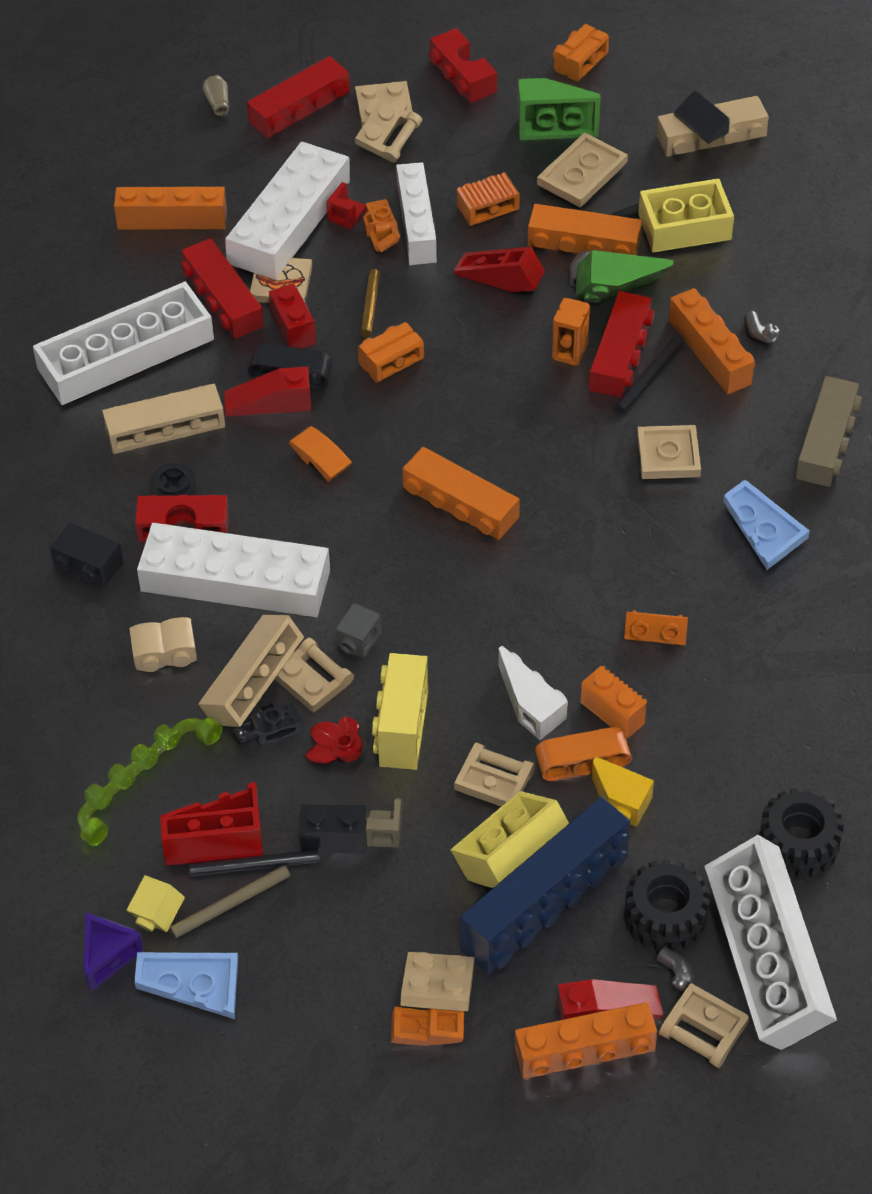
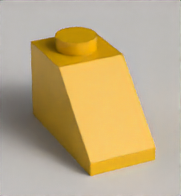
[592,756,654,827]

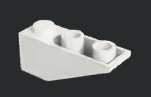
[498,646,568,740]

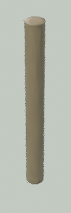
[169,865,290,939]

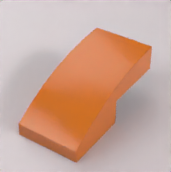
[289,426,352,482]
[391,1006,464,1045]

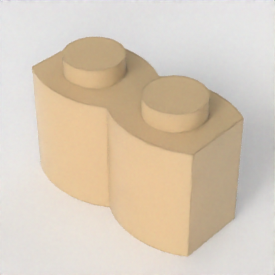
[129,617,197,672]

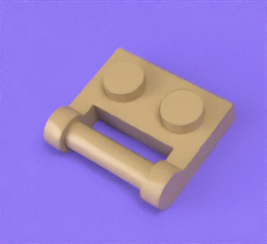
[355,99,423,163]
[275,638,354,713]
[454,742,535,807]
[659,983,750,1068]

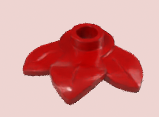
[305,716,363,764]

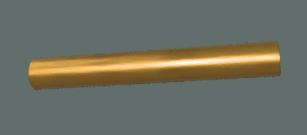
[360,269,380,338]

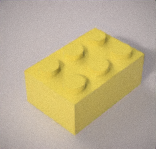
[638,178,734,253]
[372,653,428,770]
[451,791,569,888]

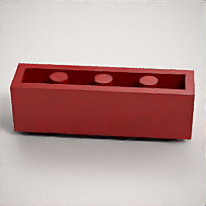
[247,56,350,138]
[180,238,264,339]
[589,291,655,398]

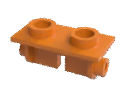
[624,610,688,645]

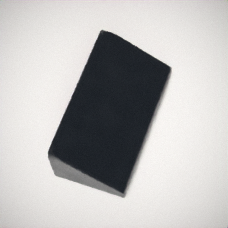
[674,90,730,144]

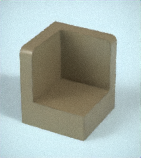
[366,799,402,848]

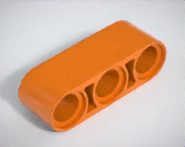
[535,727,632,781]

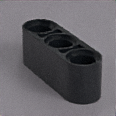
[248,343,334,389]

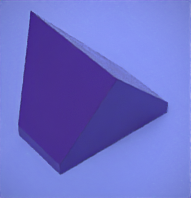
[84,912,144,991]

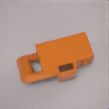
[363,199,400,253]

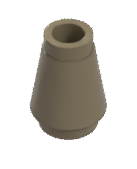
[202,76,229,116]

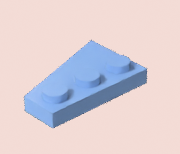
[723,480,810,570]
[135,952,238,1019]

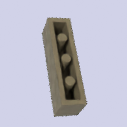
[796,376,863,487]

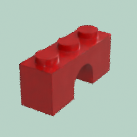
[428,28,497,103]
[135,494,229,542]

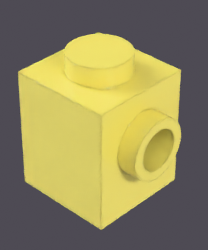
[126,875,185,932]

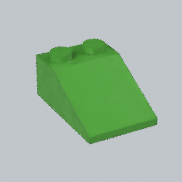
[518,78,601,140]
[576,250,673,303]

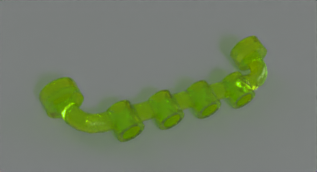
[77,717,223,846]

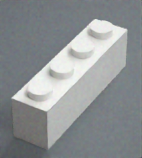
[396,162,437,265]

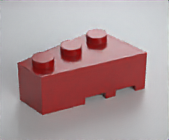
[160,781,263,866]

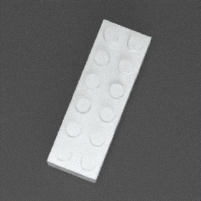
[225,141,350,280]
[33,281,214,405]
[137,523,330,617]
[705,835,837,1050]

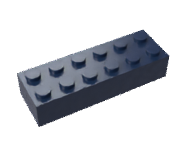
[460,796,630,975]

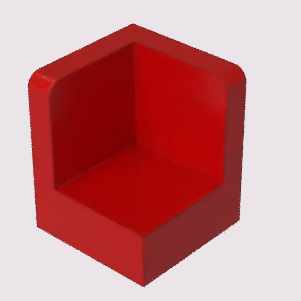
[326,182,366,230]

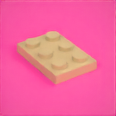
[537,132,628,208]

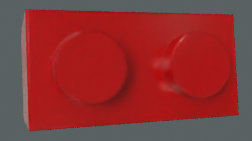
[269,283,316,349]

